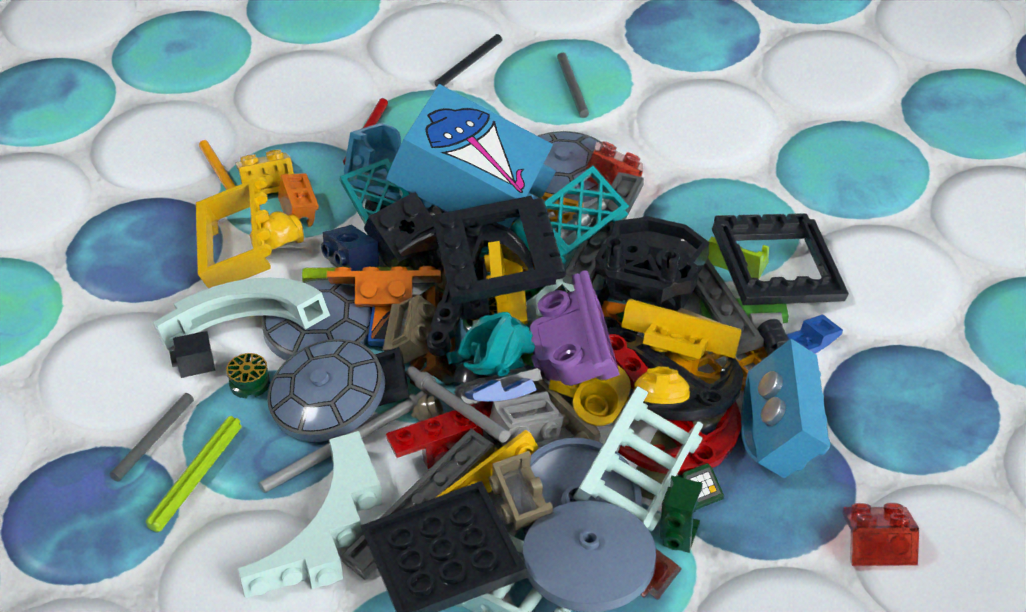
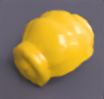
[249,211,304,250]

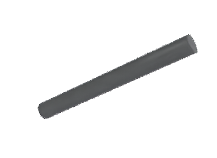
[557,52,589,118]
[110,393,194,482]

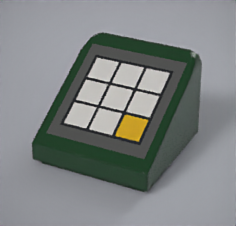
[682,463,724,510]

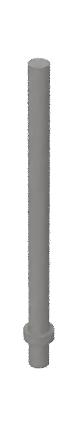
[259,391,434,493]

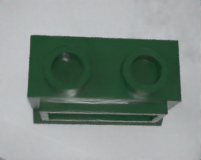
[660,475,703,553]

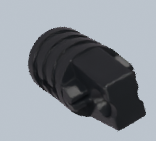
[757,319,789,356]

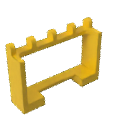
[196,177,272,288]

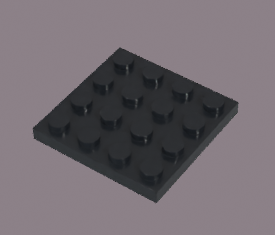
[360,481,528,612]

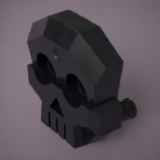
[595,216,709,307]

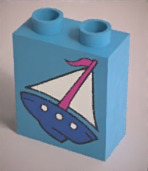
[385,84,556,228]

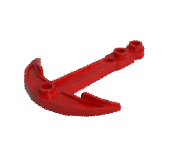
[609,334,741,476]

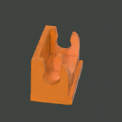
[278,173,319,227]

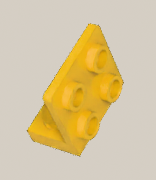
[235,149,294,194]

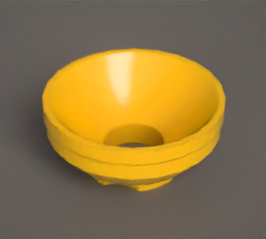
[633,367,690,404]

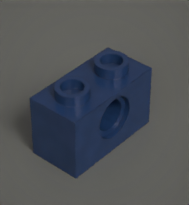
[321,225,380,271]

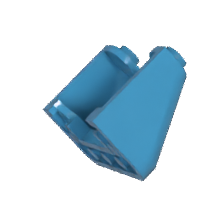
[344,123,434,208]

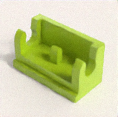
[708,236,769,279]

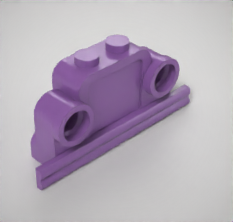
[530,271,620,385]

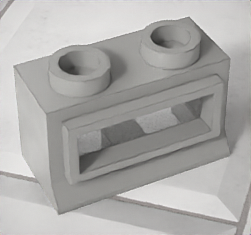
[490,391,564,446]

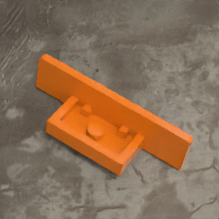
[327,266,442,307]

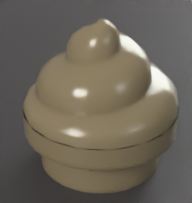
[411,394,444,421]

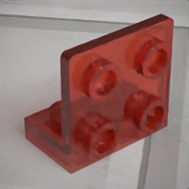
[584,141,643,185]
[843,503,919,566]

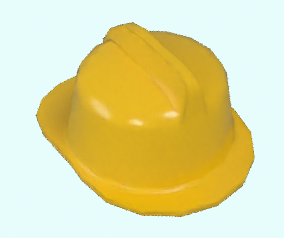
[572,365,631,426]

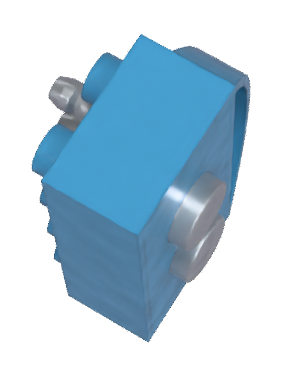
[741,339,830,478]

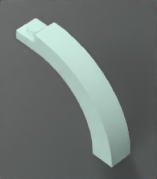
[153,277,330,349]

